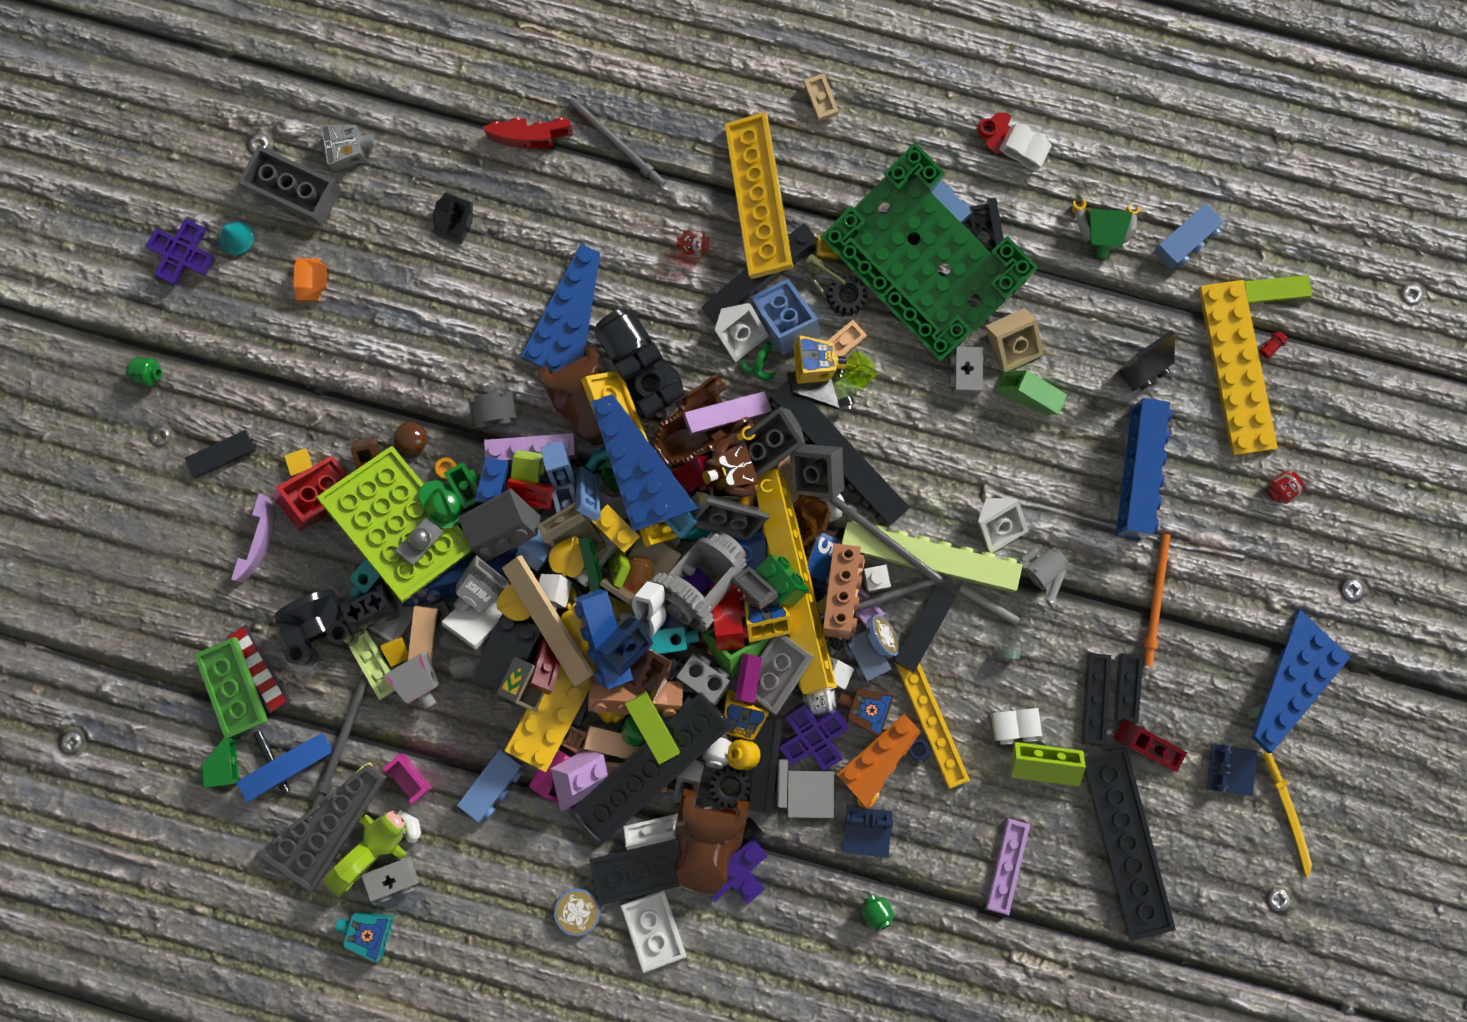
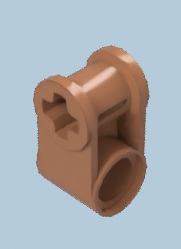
[561,725,587,754]

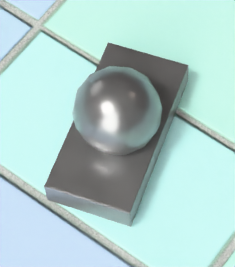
[395,518,444,567]
[731,566,778,609]

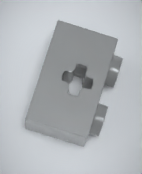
[949,346,983,395]
[362,856,419,903]

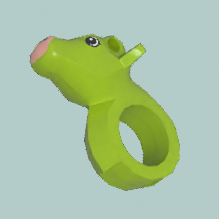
[323,811,406,898]

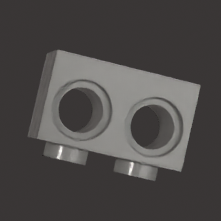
[677,654,732,706]

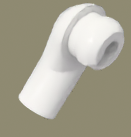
[398,810,421,843]

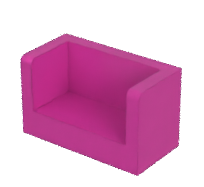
[382,754,434,805]

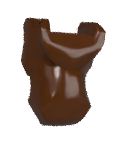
[537,344,609,446]
[652,374,754,468]
[674,789,750,897]

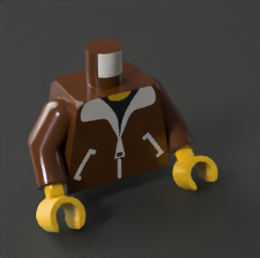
[702,426,773,498]

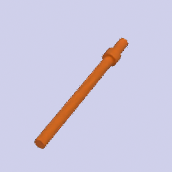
[1143,534,1171,667]

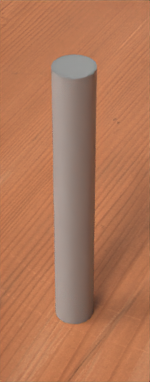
[958,584,1021,626]

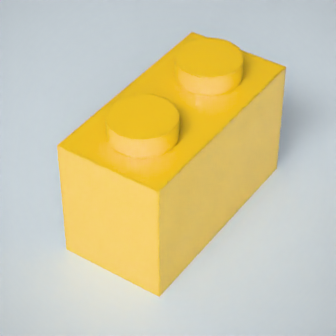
[591,504,640,553]

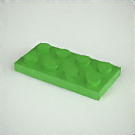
[194,637,268,738]

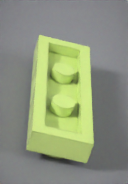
[349,630,395,700]

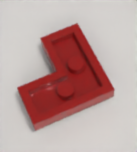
[506,478,554,510]

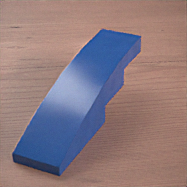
[236,733,333,802]

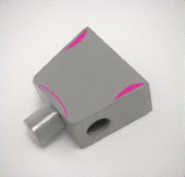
[383,650,439,709]

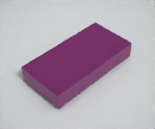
[735,653,762,703]

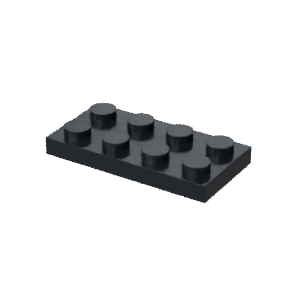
[589,839,680,906]

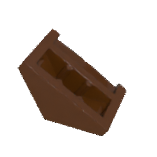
[793,495,831,548]
[626,648,672,702]

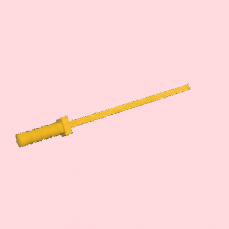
[1261,751,1312,877]

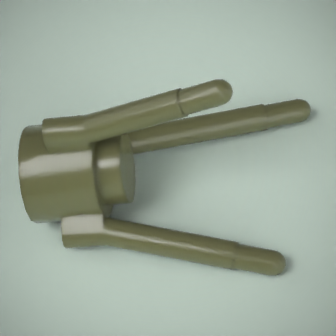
[802,254,852,299]

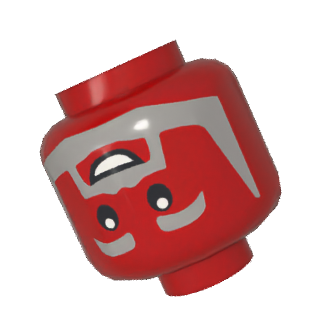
[1268,471,1304,504]

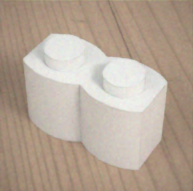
[1000,123,1052,171]
[632,581,666,638]
[991,708,1042,745]

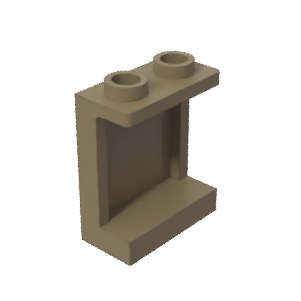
[537,502,608,557]

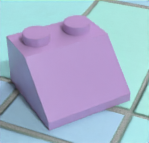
[551,749,608,811]

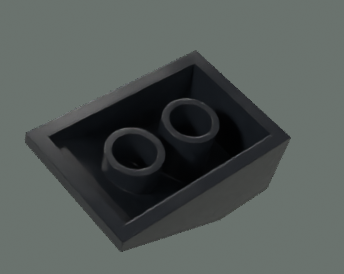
[1118,330,1175,392]
[473,613,543,690]

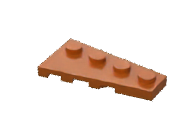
[837,714,921,809]

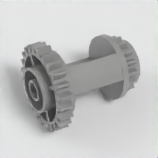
[650,532,746,632]

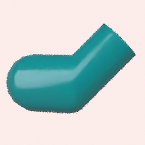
[585,448,609,472]

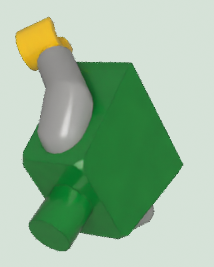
[1072,200,1140,259]

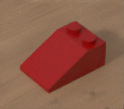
[273,455,348,532]

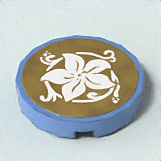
[866,614,899,659]
[554,888,601,936]

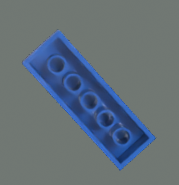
[1115,398,1172,540]

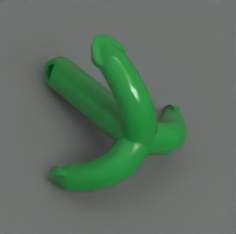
[740,341,776,381]

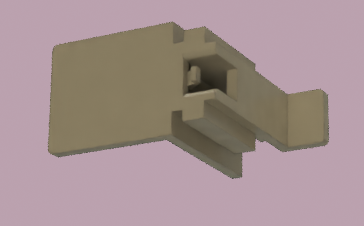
[599,535,685,606]

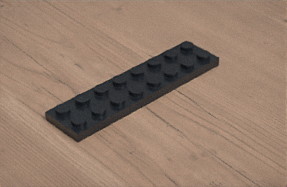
[569,691,733,848]
[1084,747,1176,941]

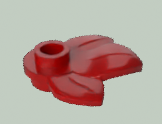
[977,112,1011,154]

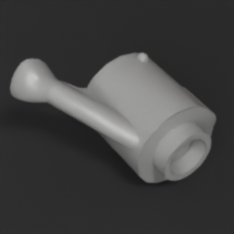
[1020,548,1068,610]

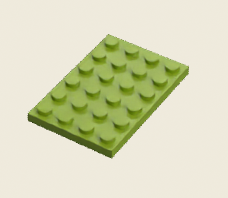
[317,446,473,603]

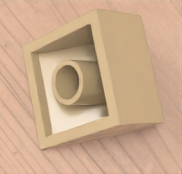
[986,308,1044,372]

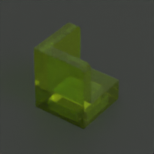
[845,350,878,390]

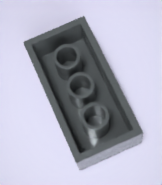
[238,145,342,227]

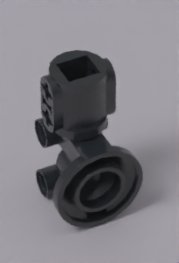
[593,308,686,421]
[273,582,400,667]

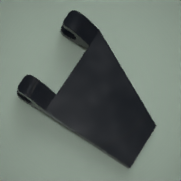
[787,369,854,411]

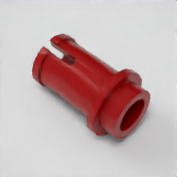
[1259,331,1288,359]

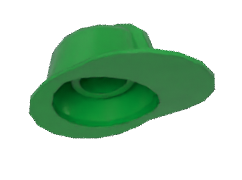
[419,480,463,529]

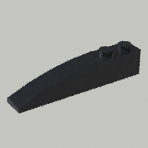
[701,223,818,325]

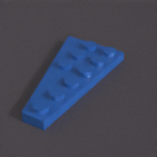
[521,244,601,373]
[591,394,699,532]
[1251,610,1350,753]

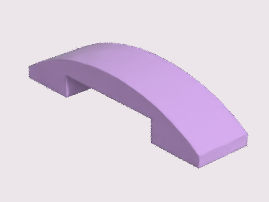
[231,494,273,583]

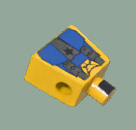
[793,336,847,384]
[745,600,792,643]
[724,689,769,742]

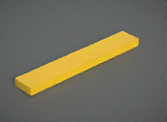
[894,662,970,789]

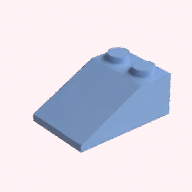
[750,278,821,355]

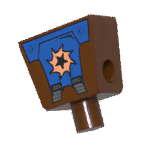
[837,688,894,737]

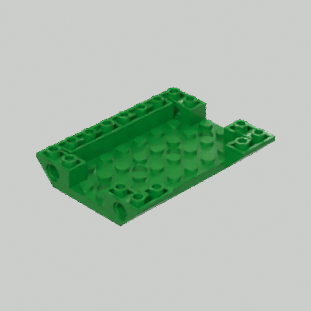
[820,142,1039,362]

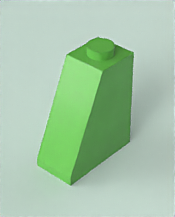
[994,370,1067,415]

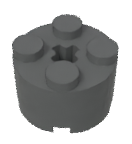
[468,392,517,430]

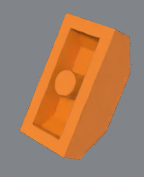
[294,258,327,303]

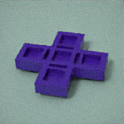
[145,218,215,286]
[779,702,849,771]
[711,840,767,905]

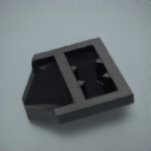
[433,192,473,244]

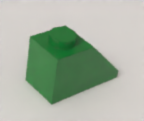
[200,738,239,788]

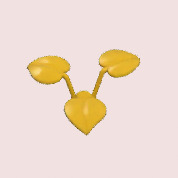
[496,536,585,639]

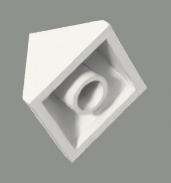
[715,303,769,363]
[978,498,1028,553]

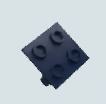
[1207,744,1257,797]
[843,806,893,858]

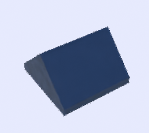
[595,617,653,677]

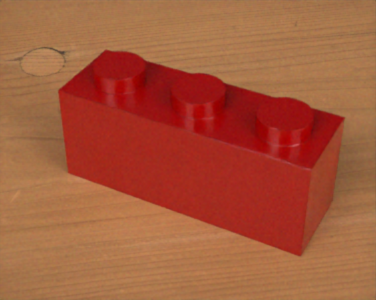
[710,584,748,651]

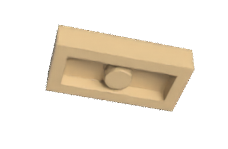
[804,73,839,122]

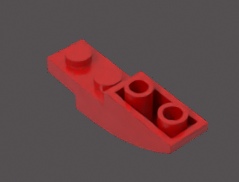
[483,118,573,149]

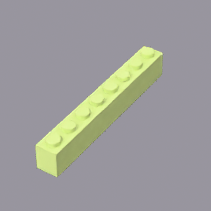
[841,520,1023,593]

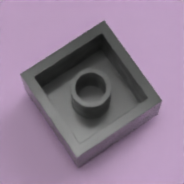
[790,444,844,498]

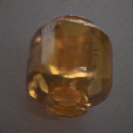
[625,556,656,590]

